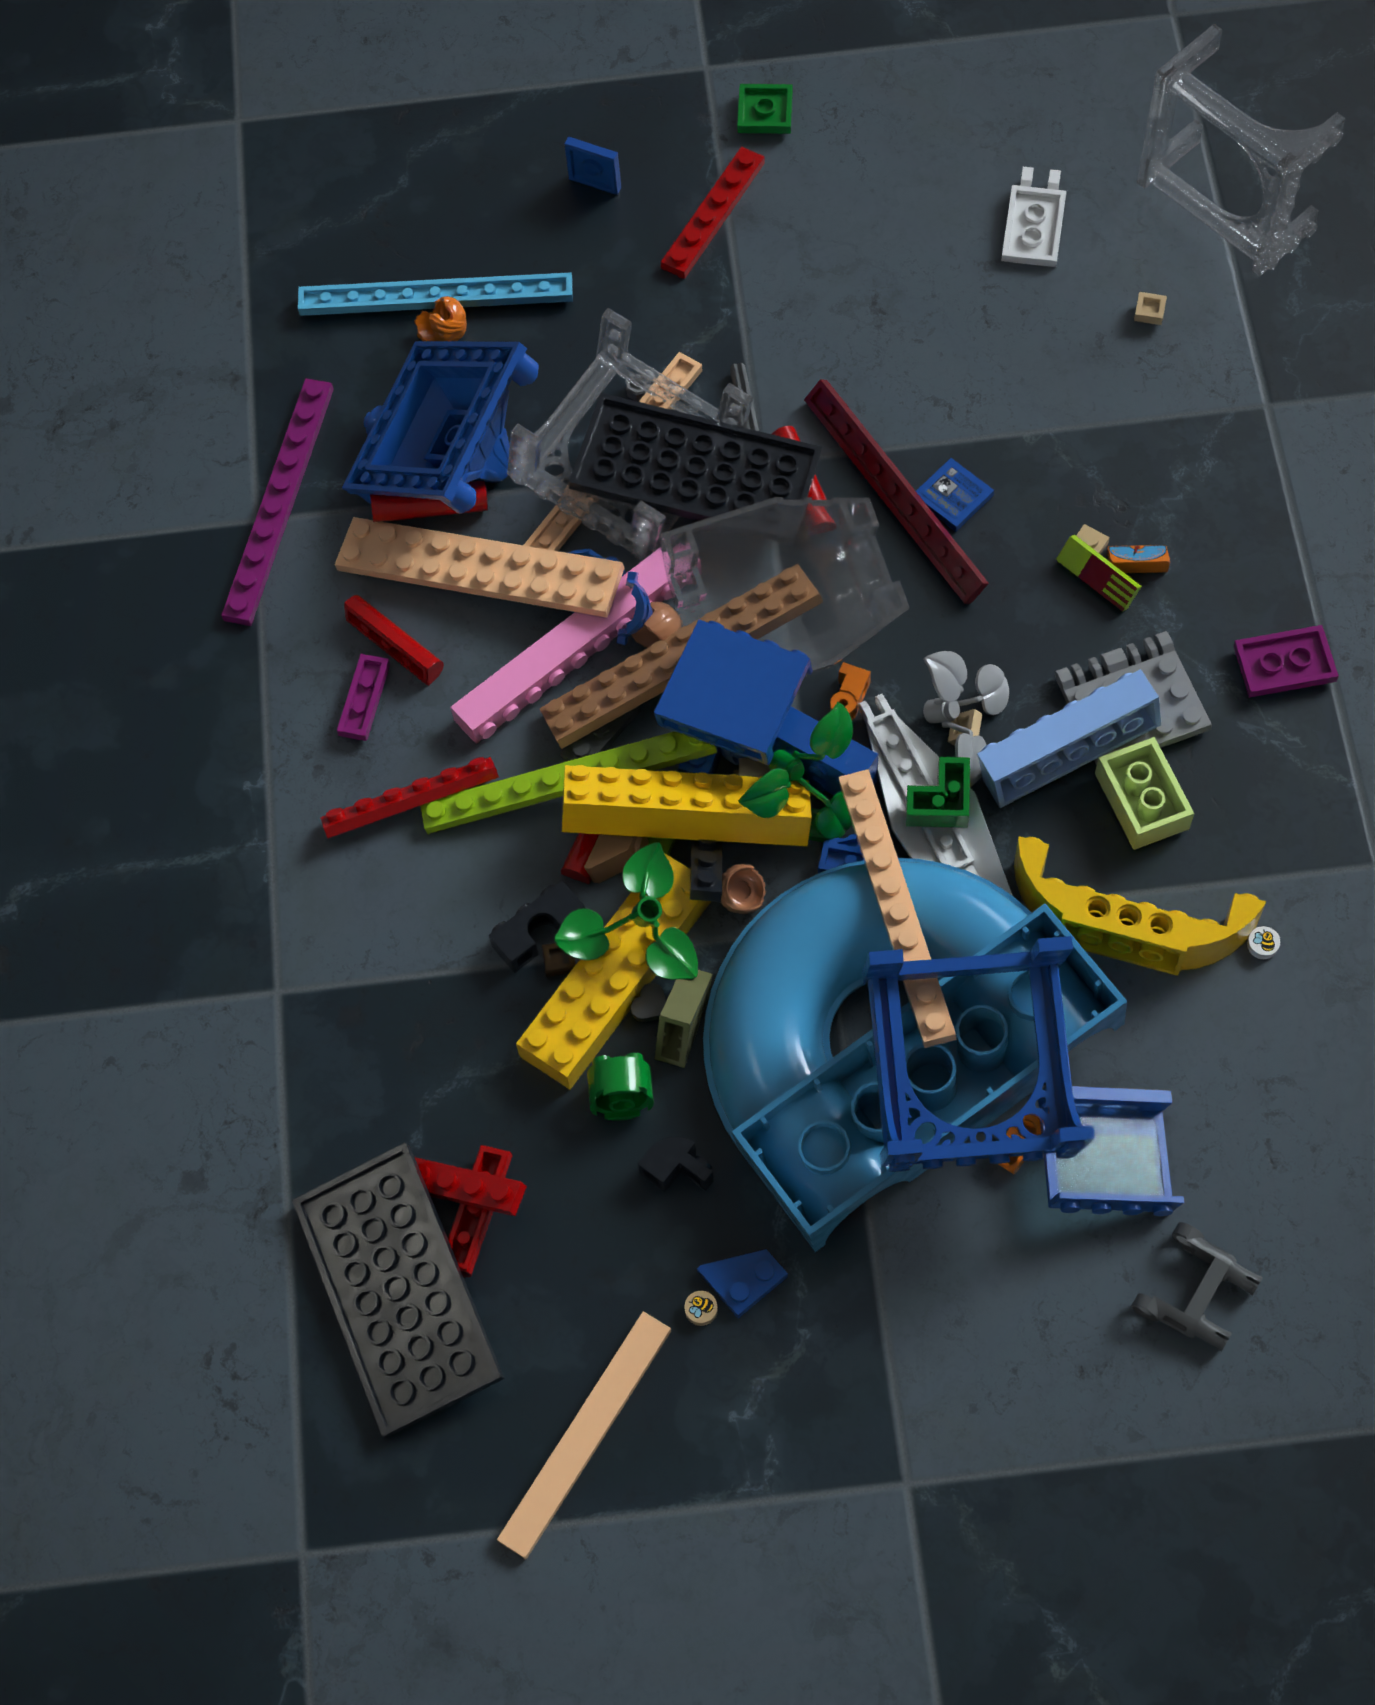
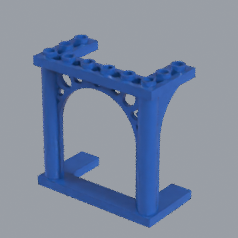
[862,936,1095,1172]

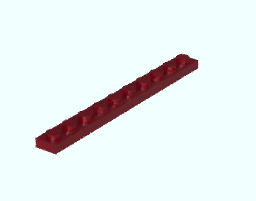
[804,379,989,604]

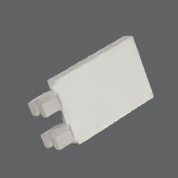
[1001,167,1066,267]

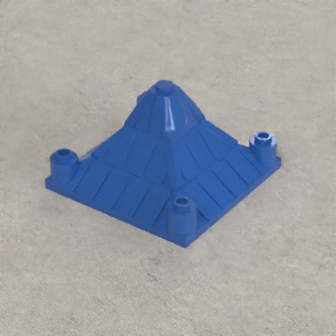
[342,341,539,514]

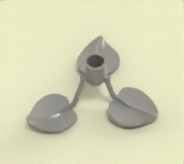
[923,651,1009,787]

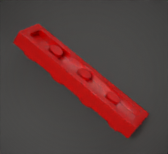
[415,1157,527,1216]

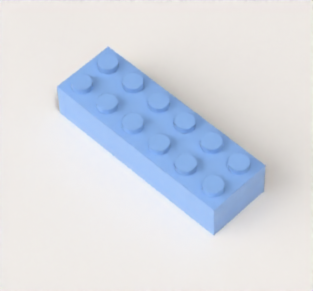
[977,669,1161,808]

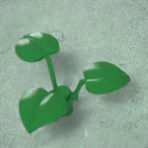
[738,702,853,839]
[554,842,698,980]

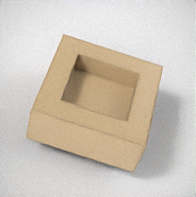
[1134,292,1167,325]
[1076,524,1110,555]
[948,709,982,746]

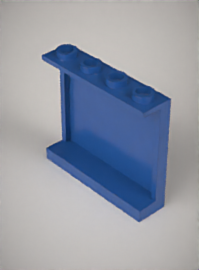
[654,619,813,765]

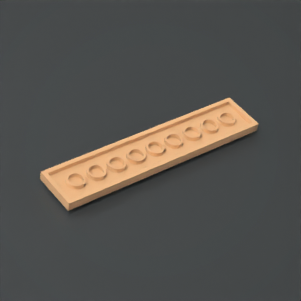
[334,517,625,618]

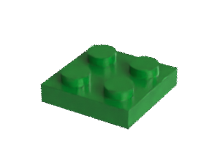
[737,84,793,134]

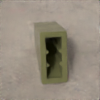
[654,970,713,1068]

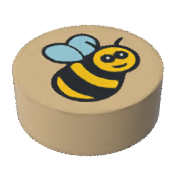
[684,1291,718,1326]

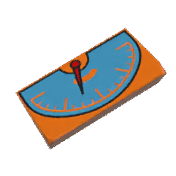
[1107,545,1170,573]

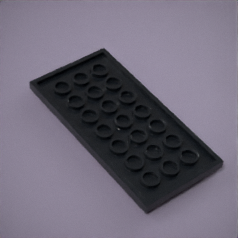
[569,393,822,544]
[292,1142,505,1438]

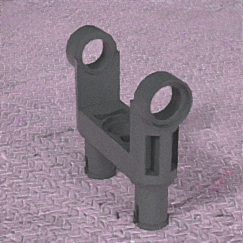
[1131,1222,1263,1352]

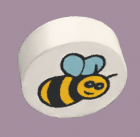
[1247,926,1280,959]

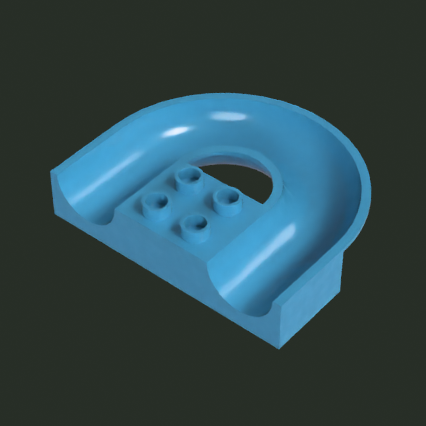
[703,858,1127,1252]

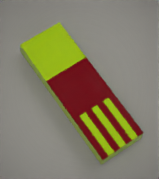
[1056,535,1142,611]

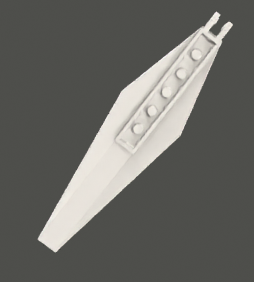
[858,694,1012,895]

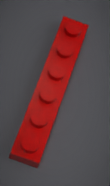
[661,146,765,279]
[320,757,499,839]

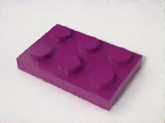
[1233,625,1339,698]

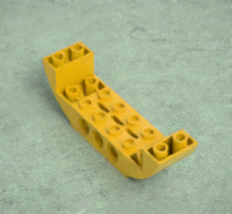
[1014,836,1266,976]

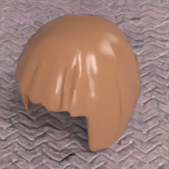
[631,601,682,648]
[721,864,766,914]

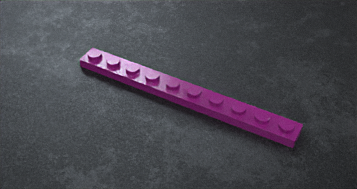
[222,378,334,626]

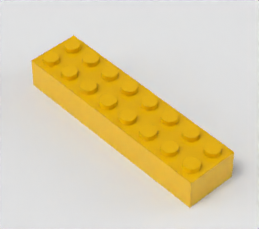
[562,765,812,846]
[516,853,711,1090]

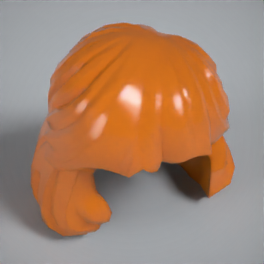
[414,296,467,341]

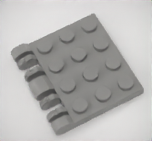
[1055,631,1212,765]

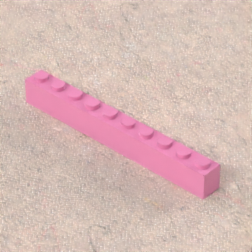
[451,535,701,744]

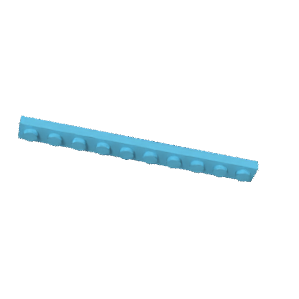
[298,272,573,316]

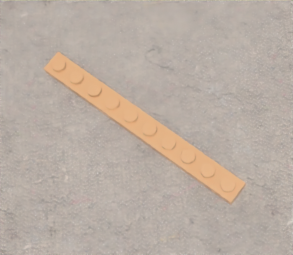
[524,352,702,551]
[839,769,956,1048]

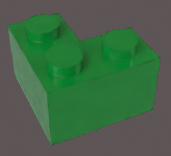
[906,757,970,828]

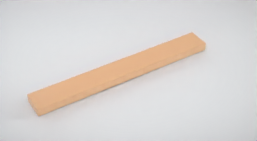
[497,1311,671,1560]

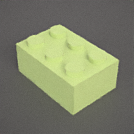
[1095,737,1194,850]

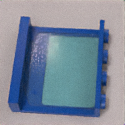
[1038,1086,1184,1216]

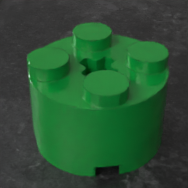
[587,1053,654,1120]

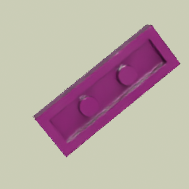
[337,654,390,741]

